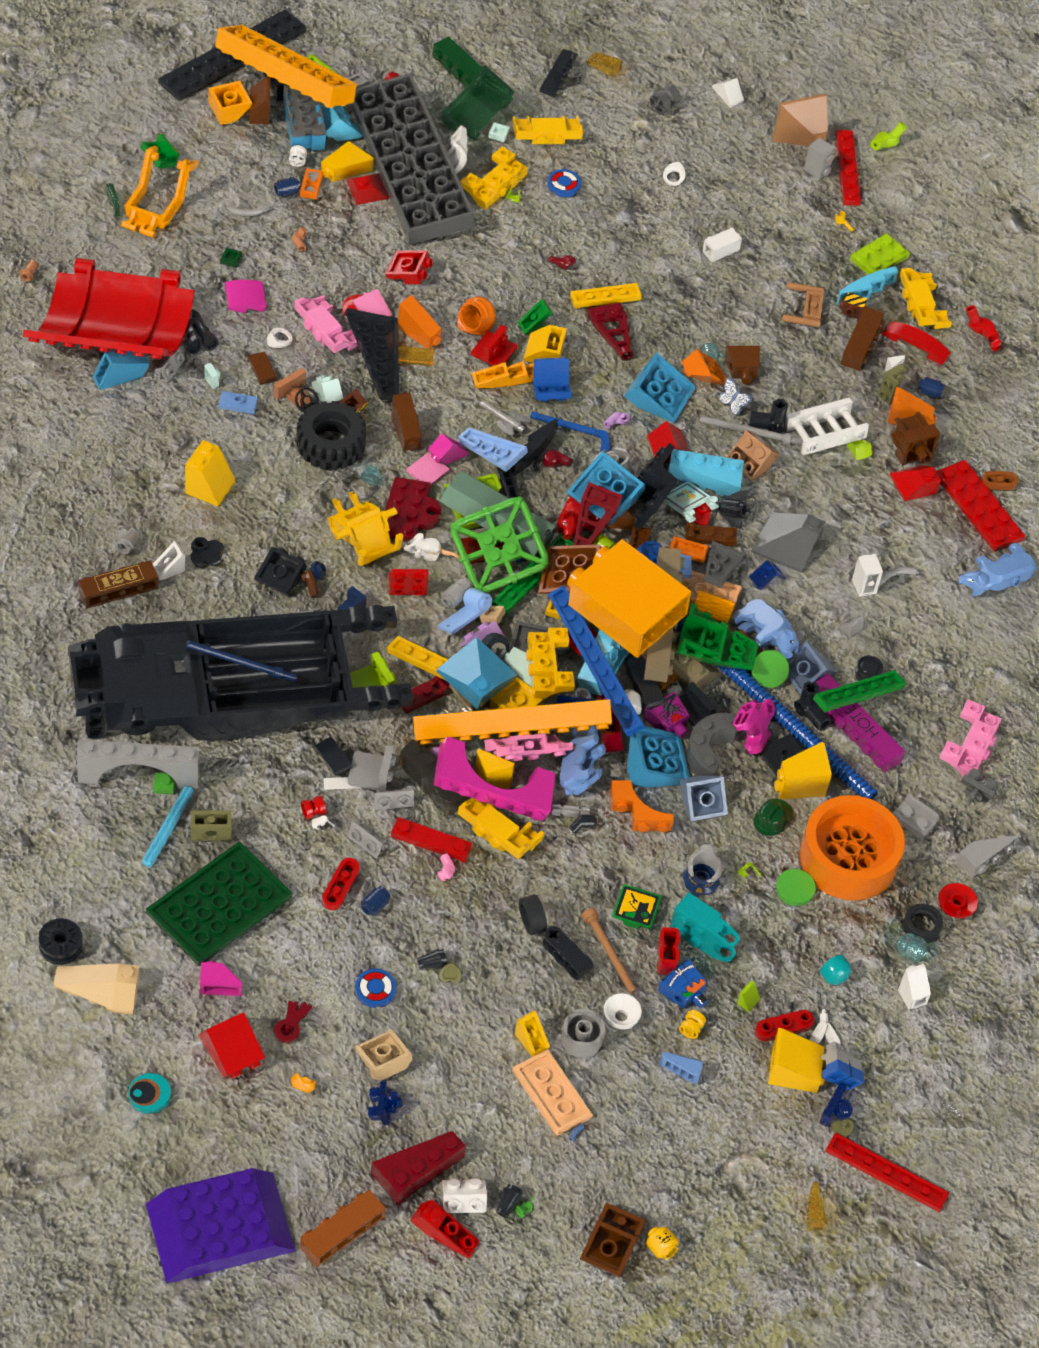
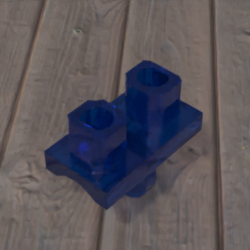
[368,1081,403,1125]

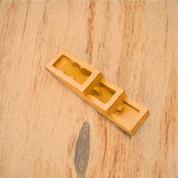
[472,361,534,388]

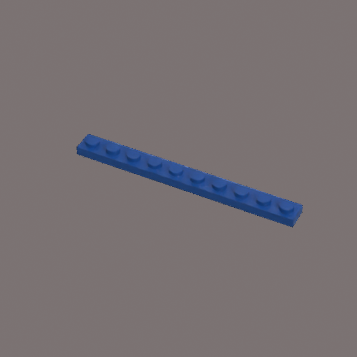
[548,585,645,737]

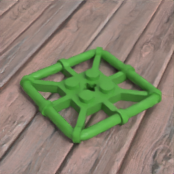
[449,496,550,593]

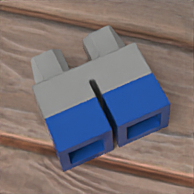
[821,1041,864,1091]

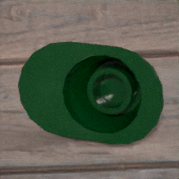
[754,798,793,836]

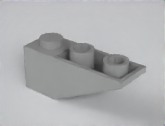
[956,835,1018,878]

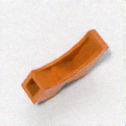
[610,780,674,832]

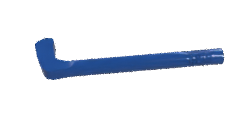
[530,411,610,452]

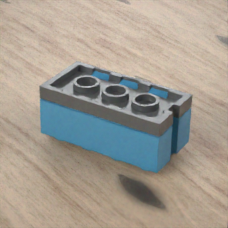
[283,85,326,151]

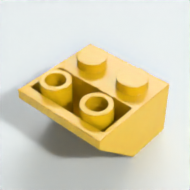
[523,325,567,363]

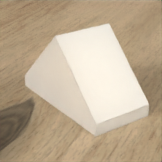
[712,78,744,108]
[153,541,185,581]

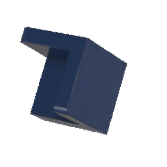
[337,586,367,610]

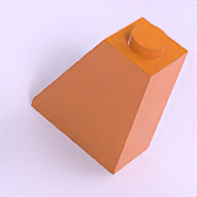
[398,295,442,350]
[887,387,937,425]

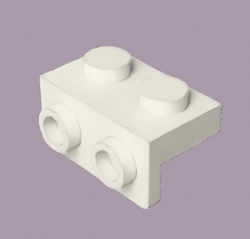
[442,1179,487,1213]

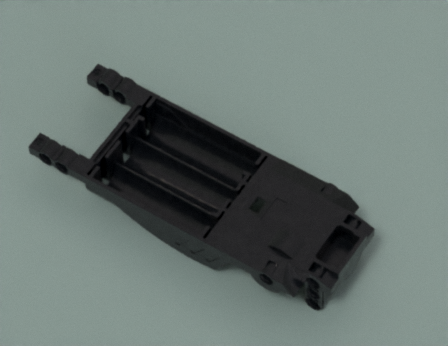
[68,605,414,741]

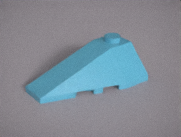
[321,103,362,141]

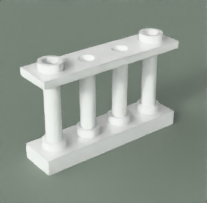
[784,398,869,455]

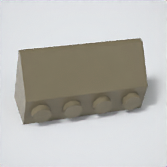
[644,635,721,690]

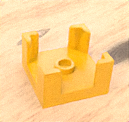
[489,677,545,710]

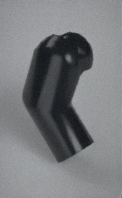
[569,815,597,834]

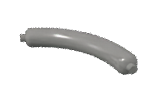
[227,204,270,216]
[879,567,919,585]

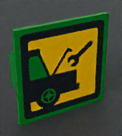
[612,884,662,929]

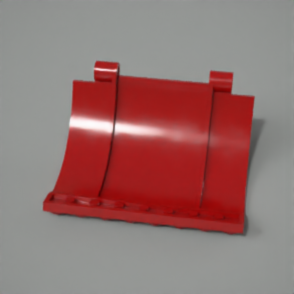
[23,258,195,359]

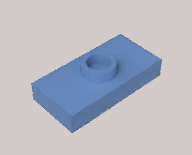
[219,391,258,414]

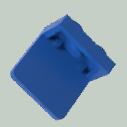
[533,357,572,402]

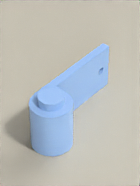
[437,588,492,635]

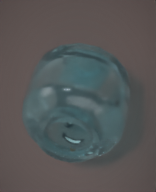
[896,933,928,962]

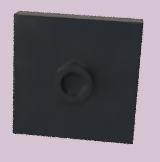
[759,734,804,778]

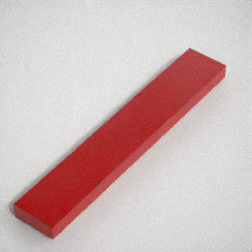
[825,1132,949,1212]

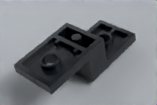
[633,443,678,530]

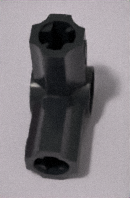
[749,398,788,433]
[794,681,831,730]

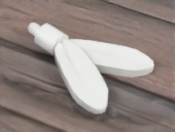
[810,1009,840,1044]

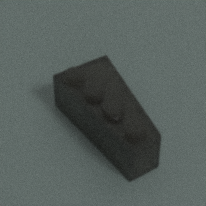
[399,739,470,820]

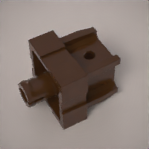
[890,412,940,466]

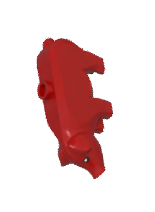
[557,496,599,540]

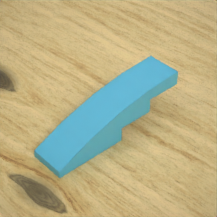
[837,266,898,305]

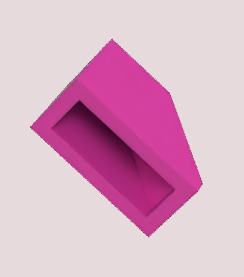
[428,433,469,465]
[200,961,242,996]

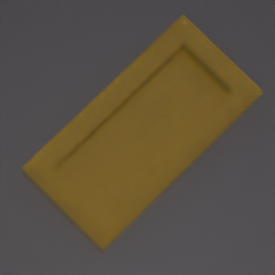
[398,346,434,366]

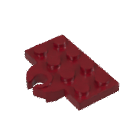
[385,477,441,542]

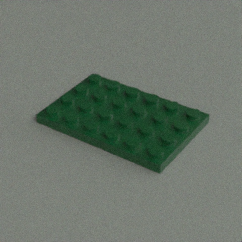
[146,841,293,967]

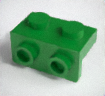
[140,134,180,169]

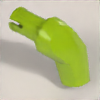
[870,121,908,150]

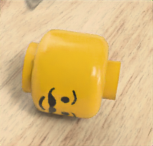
[646,1226,679,1259]

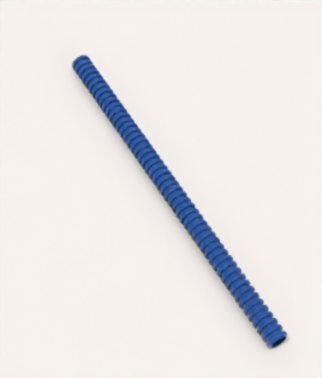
[675,617,878,800]

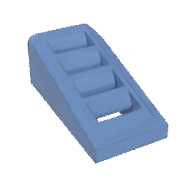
[659,1052,703,1084]

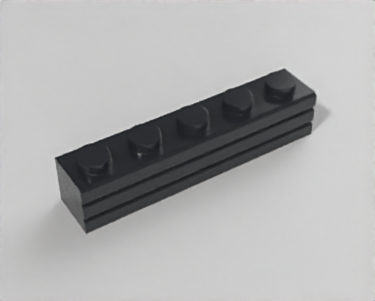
[497,467,520,499]

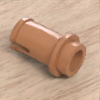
[20,260,39,282]

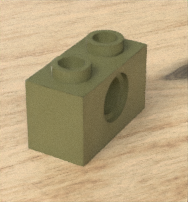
[191,811,231,841]

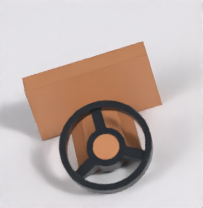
[274,368,319,412]

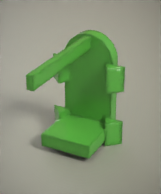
[514,1195,533,1218]

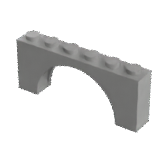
[76,740,200,790]

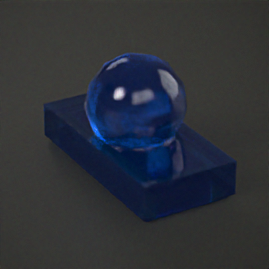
[820,1082,853,1127]

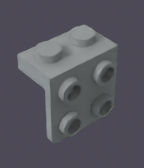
[348,745,397,791]

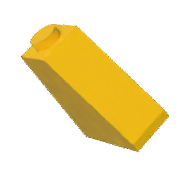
[321,141,374,182]

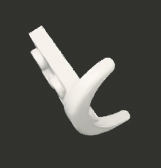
[444,126,468,174]

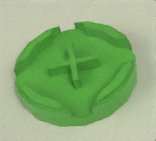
[751,650,789,688]
[776,869,816,906]

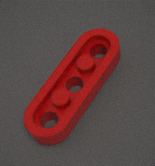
[322,858,360,910]
[755,1010,814,1042]

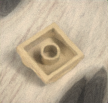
[355,1029,412,1080]

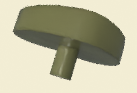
[439,963,461,983]
[831,1119,854,1138]

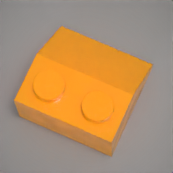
[209,81,252,125]

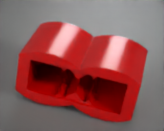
[657,927,680,975]

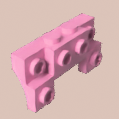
[294,295,358,353]
[939,699,1001,776]
[484,734,573,762]

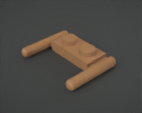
[782,282,824,327]

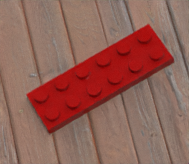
[936,460,1025,552]

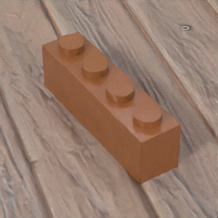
[300,1189,386,1267]

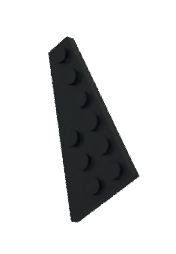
[345,308,399,402]

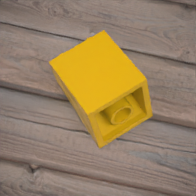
[185,440,236,507]
[774,742,832,799]
[768,1028,826,1093]

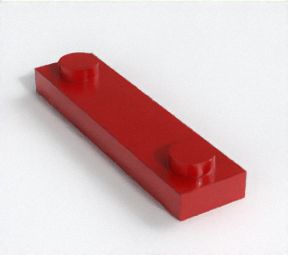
[391,817,473,863]

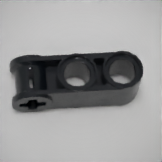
[543,926,594,980]

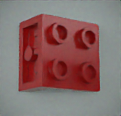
[389,569,429,596]

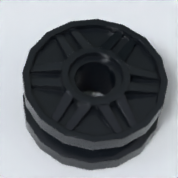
[38,918,83,965]

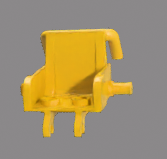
[328,491,403,566]

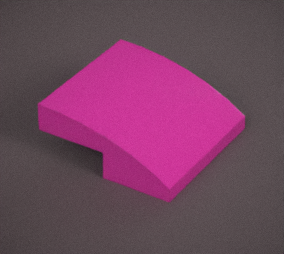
[225,280,266,313]

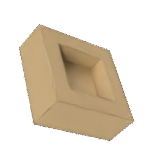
[480,606,506,624]

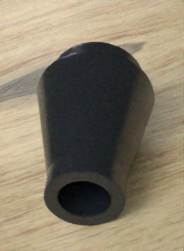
[417,948,448,970]
[496,1184,523,1218]

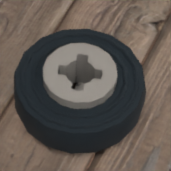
[482,633,510,660]

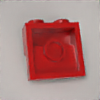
[385,250,433,285]

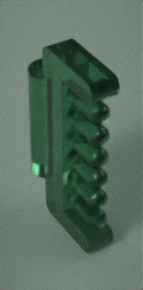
[106,183,120,217]

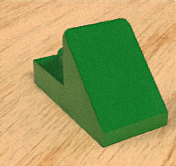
[518,299,553,335]

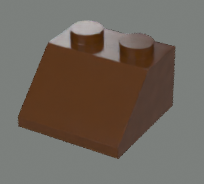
[246,76,270,125]

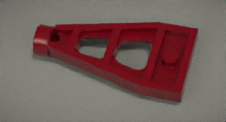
[587,302,634,361]
[574,482,623,545]

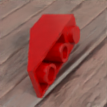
[410,1199,480,1258]

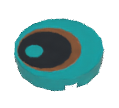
[128,1073,171,1114]

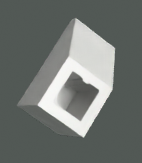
[898,964,931,1010]

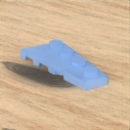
[458,428,528,472]

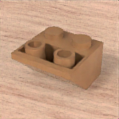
[726,430,780,481]

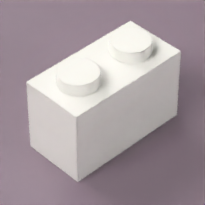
[852,554,883,597]

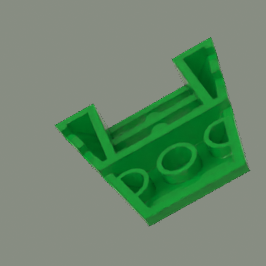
[675,603,758,670]

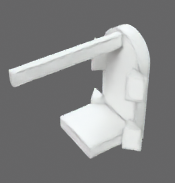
[312,815,336,830]

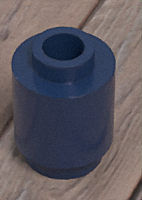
[274,177,300,197]
[918,377,945,398]
[361,886,391,916]

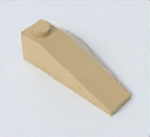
[53,963,140,1015]

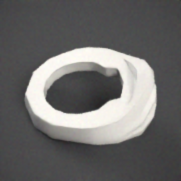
[663,162,686,186]
[267,328,293,348]

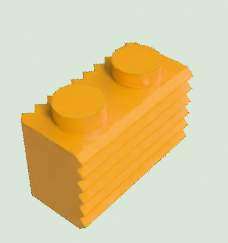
[695,590,736,624]

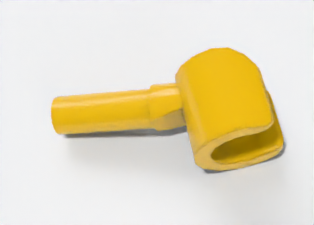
[835,211,855,232]

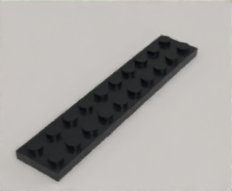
[158,9,306,102]

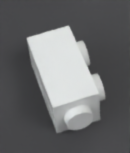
[702,228,742,262]

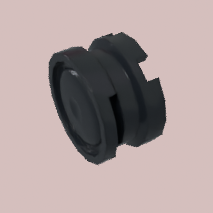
[855,655,883,681]

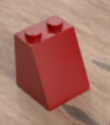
[198,1012,265,1079]

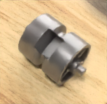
[649,84,680,114]

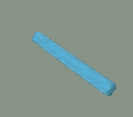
[142,786,194,867]

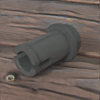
[662,683,683,697]

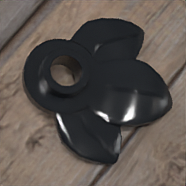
[190,537,225,567]

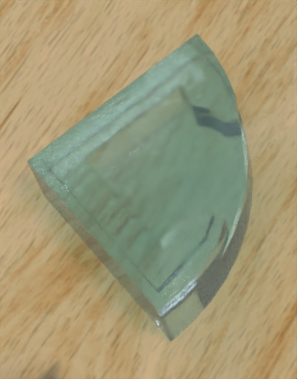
[360,463,379,487]

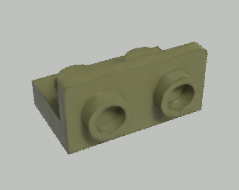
[878,364,906,405]

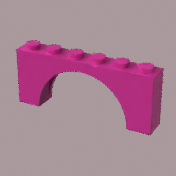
[434,736,555,821]

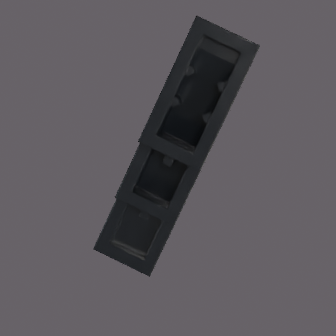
[511,419,558,476]
[623,653,665,707]

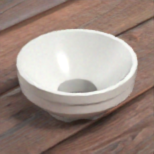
[604,993,642,1030]

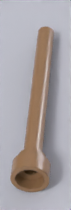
[581,907,636,994]

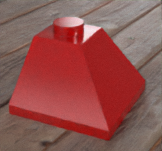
[346,173,389,205]
[889,465,941,502]

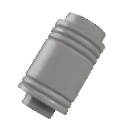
[441,578,473,609]

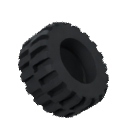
[296,401,366,470]

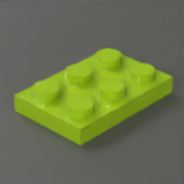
[850,233,910,275]

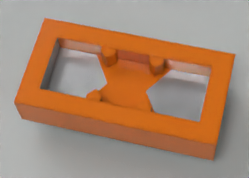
[300,168,323,200]

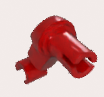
[965,305,1001,352]

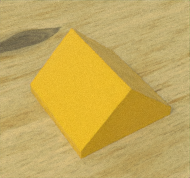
[474,748,515,789]

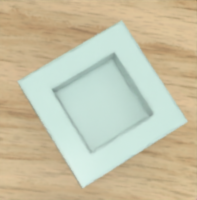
[488,122,510,142]
[204,363,221,389]

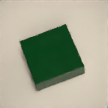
[220,248,242,268]

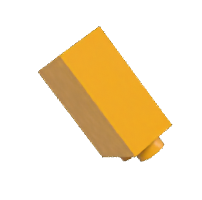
[567,539,691,658]

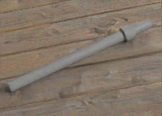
[700,415,803,445]

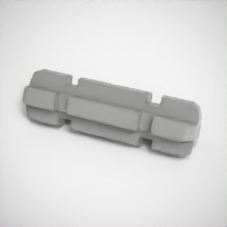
[551,803,590,818]

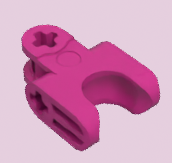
[733,699,775,754]

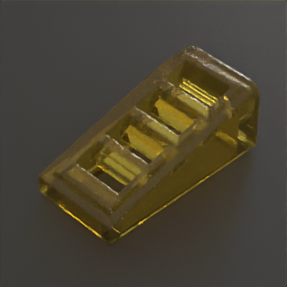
[586,52,623,77]
[806,1182,826,1231]

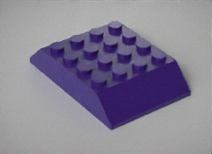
[146,1168,295,1284]

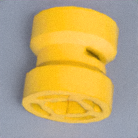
[679,1010,706,1039]

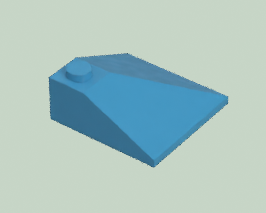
[624,352,696,423]
[567,451,646,526]
[436,637,517,710]
[627,726,690,788]

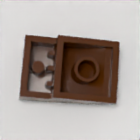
[580,1202,646,1278]

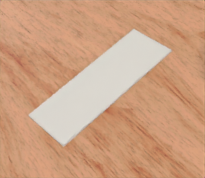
[324,777,362,790]

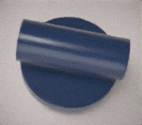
[311,561,326,581]

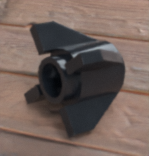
[718,491,751,528]

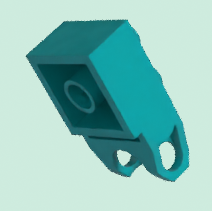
[670,892,740,962]

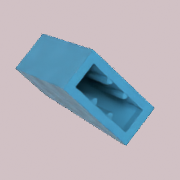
[93,351,149,390]

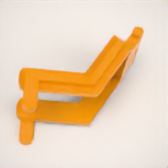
[121,146,199,238]

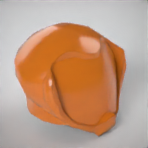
[457,296,496,335]

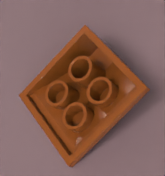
[538,544,602,594]

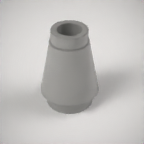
[115,528,139,554]

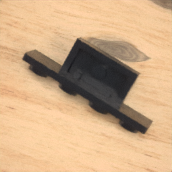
[539,49,578,97]

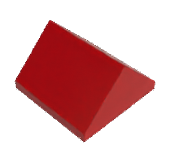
[647,421,690,464]

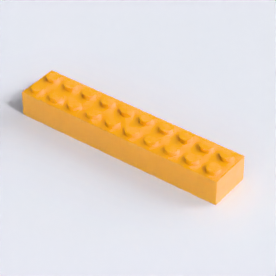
[215,25,357,108]
[413,699,612,745]

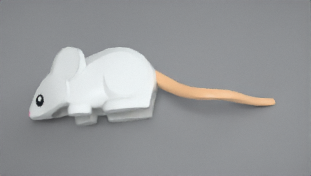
[403,533,460,561]

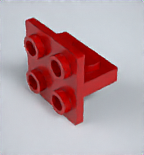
[470,325,518,366]

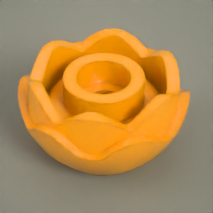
[291,1073,317,1093]

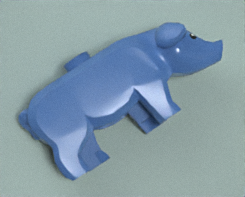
[958,543,1038,597]
[731,599,799,658]
[560,726,606,795]

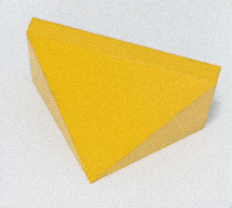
[515,1010,550,1057]

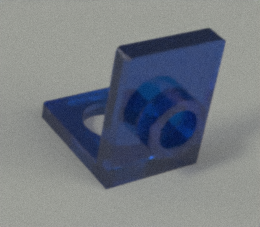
[749,560,786,590]

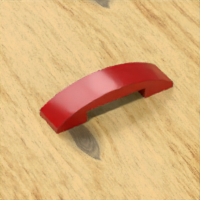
[881,322,950,365]

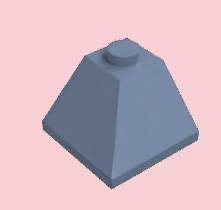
[787,641,838,694]
[679,776,728,821]

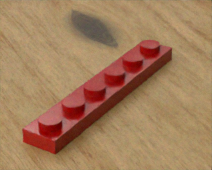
[836,130,861,206]

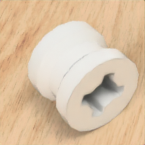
[289,145,307,167]

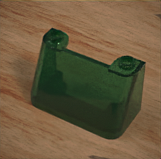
[438,65,515,141]

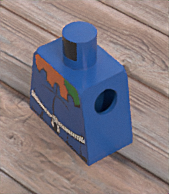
[658,958,709,1009]

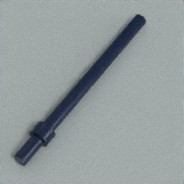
[186,640,297,682]

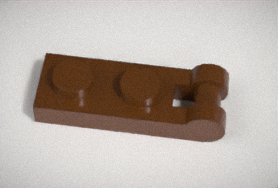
[685,522,737,547]

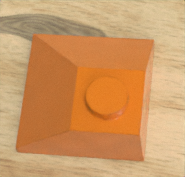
[681,349,727,386]

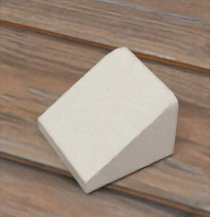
[885,355,905,371]

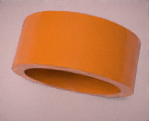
[800,795,905,901]

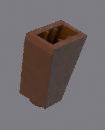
[391,392,422,451]

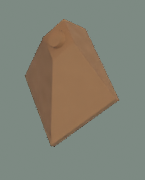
[773,94,828,146]

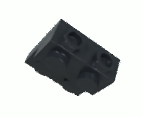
[254,547,307,597]

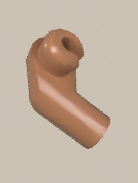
[292,227,307,252]

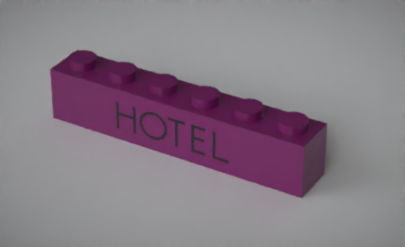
[816,674,905,773]

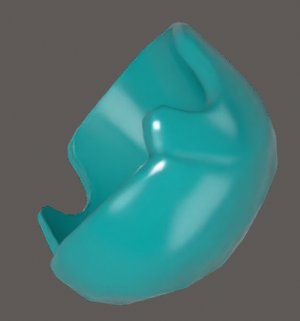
[820,955,852,985]

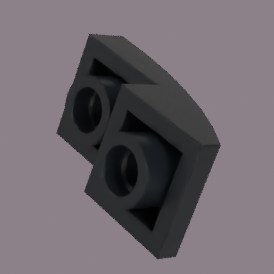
[314,736,352,776]

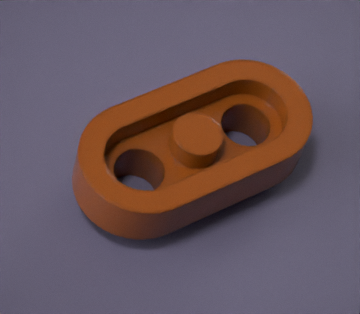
[982,471,1018,490]

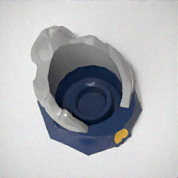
[682,844,723,896]

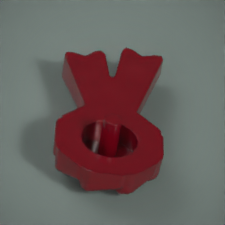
[274,1001,312,1044]

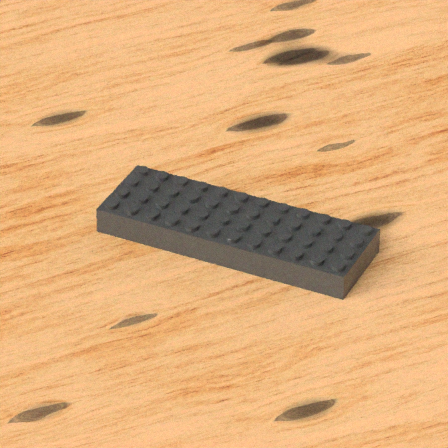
[349,73,475,245]

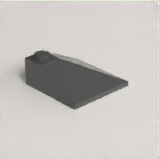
[751,512,825,573]

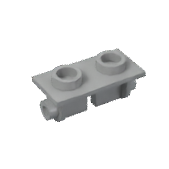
[154,347,185,383]
[373,787,414,810]
[347,821,388,859]

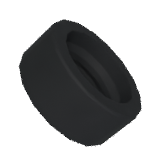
[519,894,547,935]
[903,903,943,943]

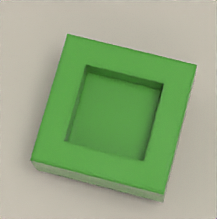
[153,772,175,795]

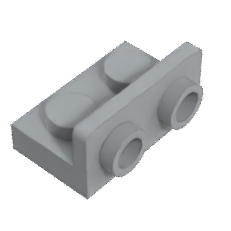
[893,793,939,840]

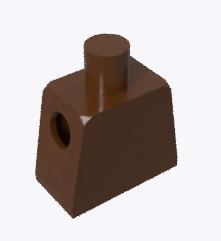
[724,345,760,384]

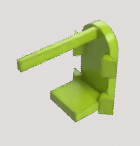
[505,188,521,203]
[738,861,761,878]

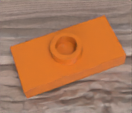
[670,536,709,564]

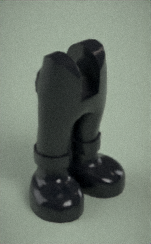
[186,309,219,355]

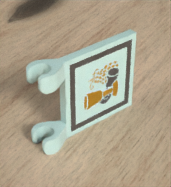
[663,481,719,523]

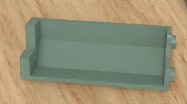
[440,471,559,557]

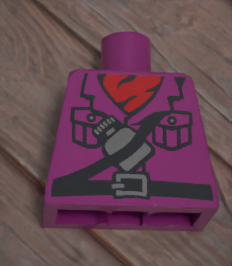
[644,692,689,739]

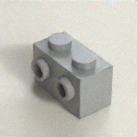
[804,138,835,180]

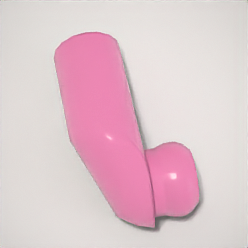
[438,854,456,881]

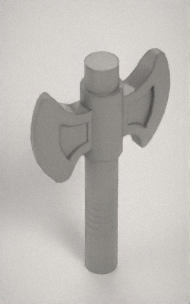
[480,400,530,436]

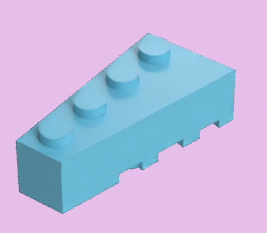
[668,449,744,496]
[577,630,630,696]

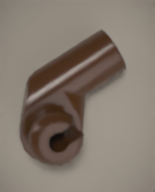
[301,570,319,596]

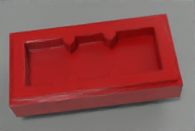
[693,503,712,525]

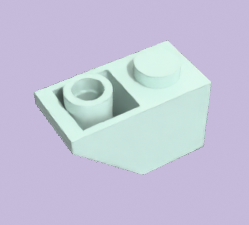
[311,375,343,403]

